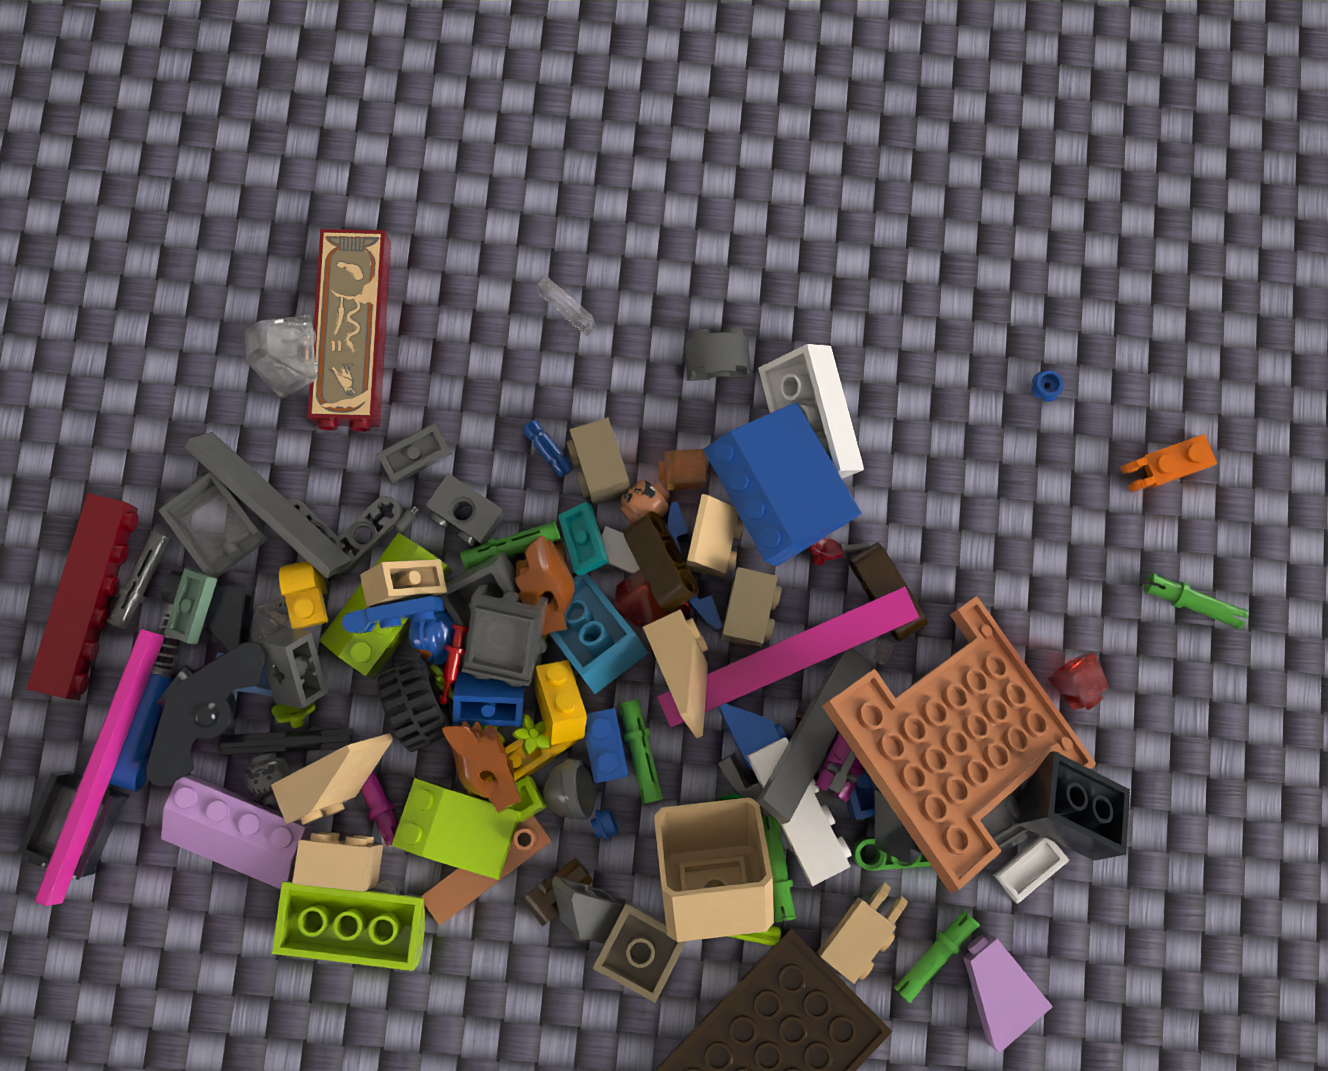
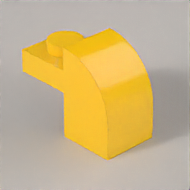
[279,560,328,630]

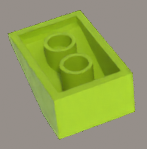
[391,778,521,880]

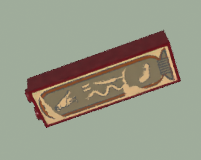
[307,229,391,432]

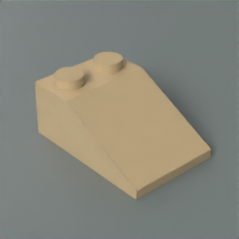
[643,610,709,739]
[271,733,393,825]

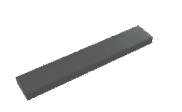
[185,432,352,579]
[756,648,872,824]

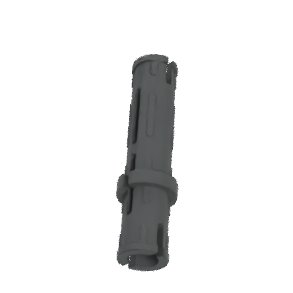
[106,530,171,630]

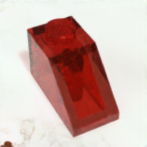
[614,569,690,627]
[1048,652,1109,710]

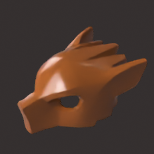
[515,536,575,637]
[442,721,522,813]

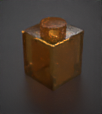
[658,449,706,490]

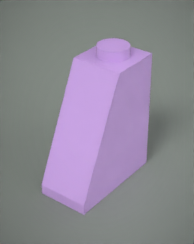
[963,935,1053,1053]

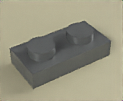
[377,423,452,485]

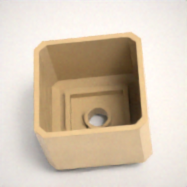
[654,797,774,942]

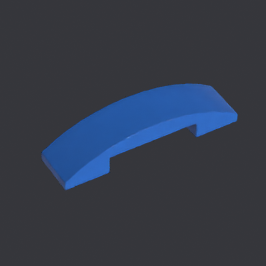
[667,501,723,633]

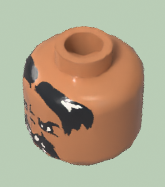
[620,480,670,524]

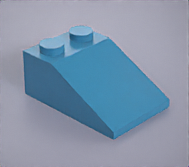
[550,573,649,694]

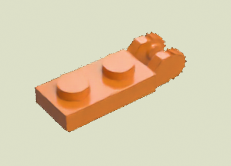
[1120,434,1218,493]

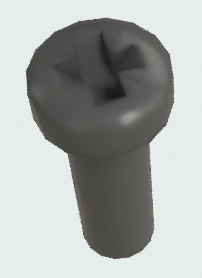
[839,543,870,556]

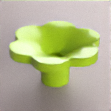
[272,702,315,728]

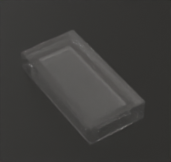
[537,277,594,336]

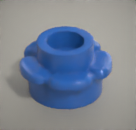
[1031,370,1064,402]
[591,808,619,842]

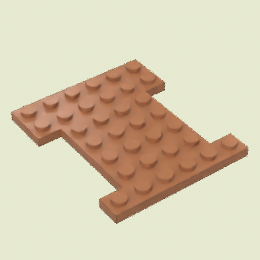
[822,596,1096,893]

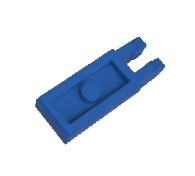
[341,596,444,634]

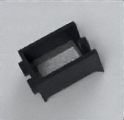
[17,771,129,880]

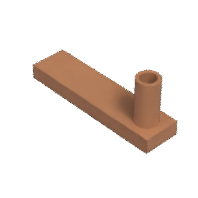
[421,815,553,926]

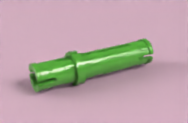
[460,521,561,570]
[1144,573,1248,630]
[618,699,663,804]
[762,815,796,922]
[894,910,980,1004]

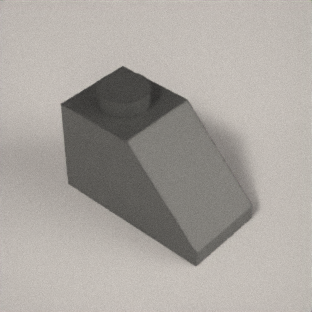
[552,876,623,944]

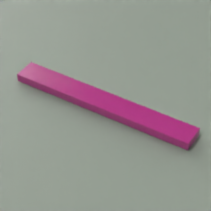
[657,587,920,728]
[35,629,165,906]

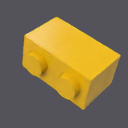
[534,660,587,745]

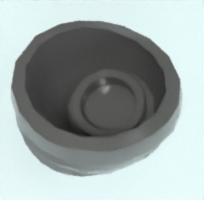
[543,758,596,820]

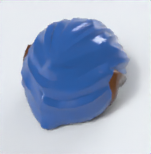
[409,609,455,665]

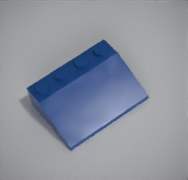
[703,402,862,567]

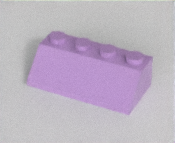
[161,775,315,889]

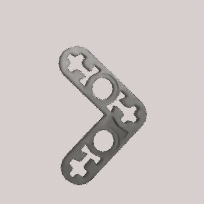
[286,496,403,575]

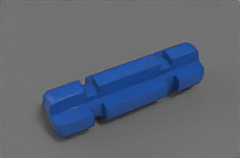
[523,420,573,478]

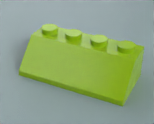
[319,532,453,679]
[272,881,425,971]

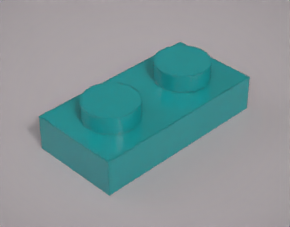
[558,502,609,576]

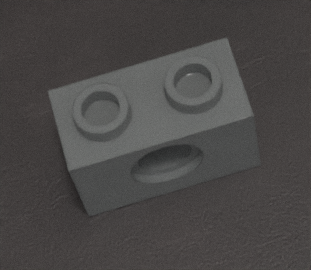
[425,473,506,547]

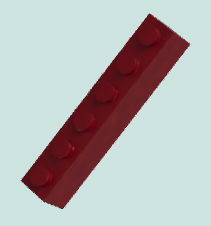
[26,493,138,701]

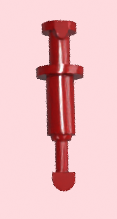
[439,624,469,705]

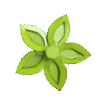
[430,665,454,700]
[512,714,550,755]

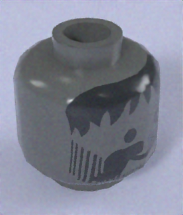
[243,752,291,806]

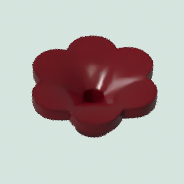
[807,537,844,566]

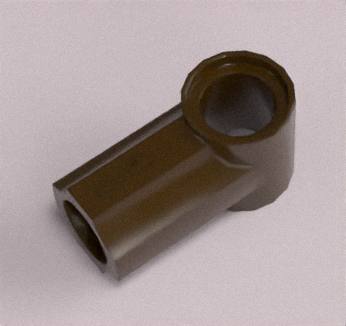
[521,858,594,927]

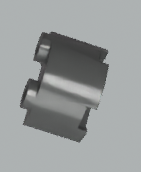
[685,327,751,381]

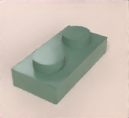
[164,568,217,644]

